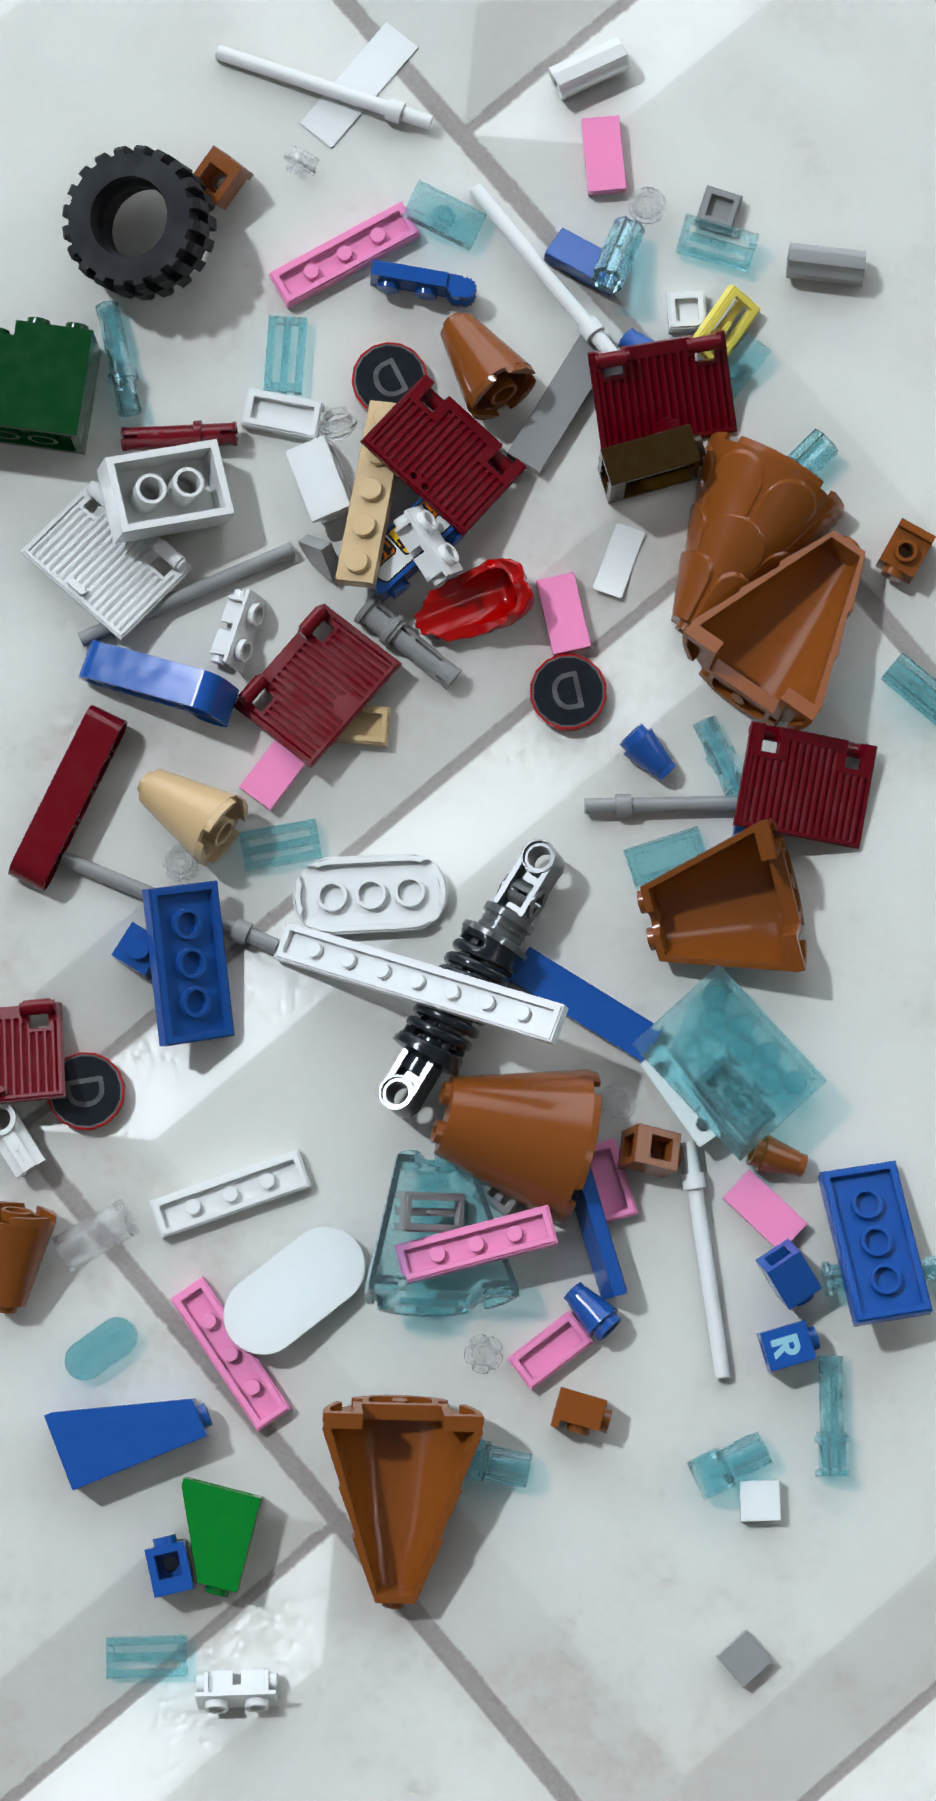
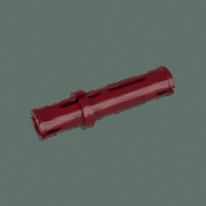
[121,420,238,452]

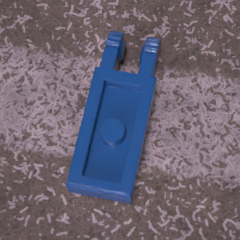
[370,260,477,308]

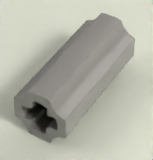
[786,242,866,286]

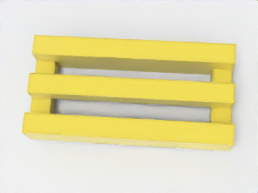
[693,285,761,360]

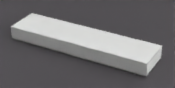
[149,1149,311,1239]

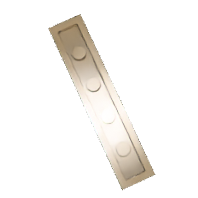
[335,400,397,589]

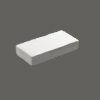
[241,388,324,441]

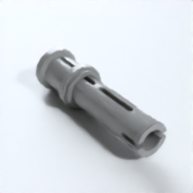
[354,594,462,690]

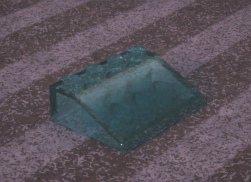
[632,965,827,1161]

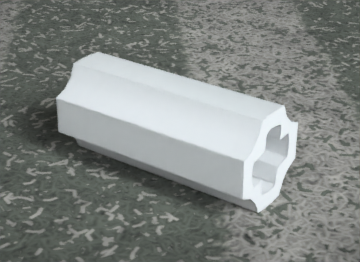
[548,37,631,100]

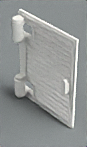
[20,480,193,641]

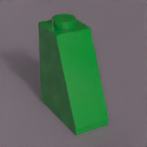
[182,1477,263,1597]

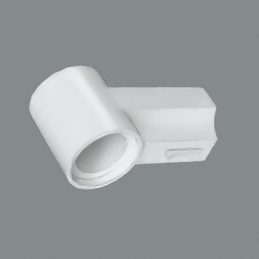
[0,1104,47,1179]

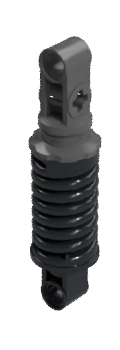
[379,839,564,1118]

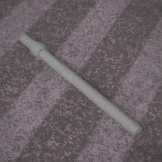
[78,542,296,647]
[584,794,738,817]
[59,851,280,954]

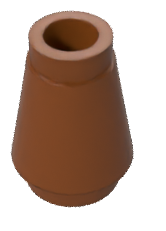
[746,1134,808,1177]

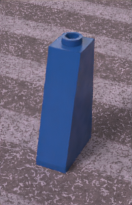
[44,1398,213,1491]

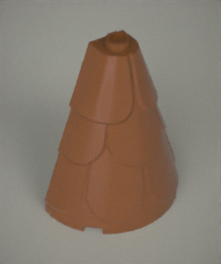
[671,432,845,634]
[682,530,866,730]
[322,1395,484,1609]

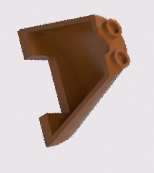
[637,818,807,972]
[431,1069,602,1224]

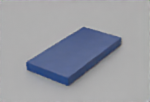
[142,881,235,1047]
[817,1160,933,1327]

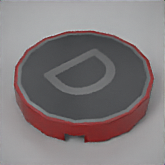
[352,342,428,412]
[530,654,606,731]
[48,1052,126,1130]

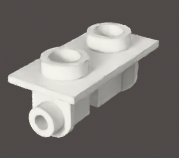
[393,505,464,587]
[209,589,267,673]
[195,1668,278,1714]

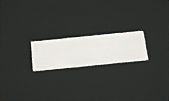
[300,22,418,148]

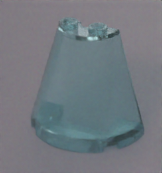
[364,1150,520,1317]

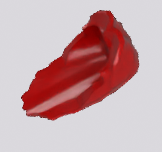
[414,558,534,643]

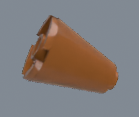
[440,312,536,420]
[0,1201,57,1314]

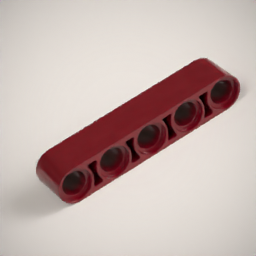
[8,705,128,891]

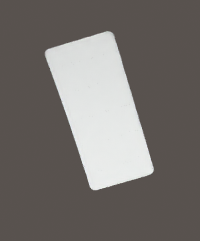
[593,523,645,598]

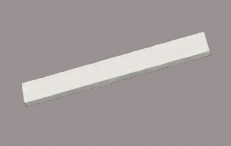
[273,921,569,1046]

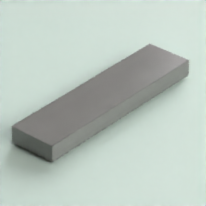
[507,334,619,475]

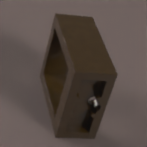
[597,424,705,504]

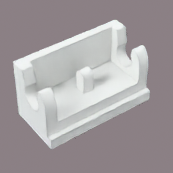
[285,435,352,525]

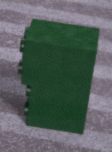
[0,317,101,455]

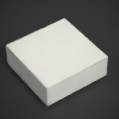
[666,290,706,333]
[739,1480,781,1522]

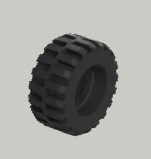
[62,145,217,301]

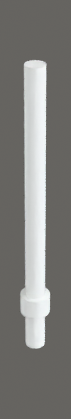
[215,45,434,130]
[470,183,618,353]
[680,1141,731,1379]

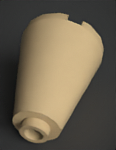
[137,769,248,866]

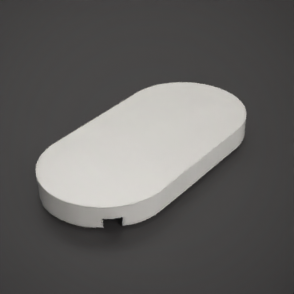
[293,853,448,936]
[223,1226,365,1355]

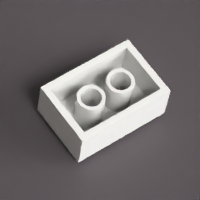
[97,439,234,544]

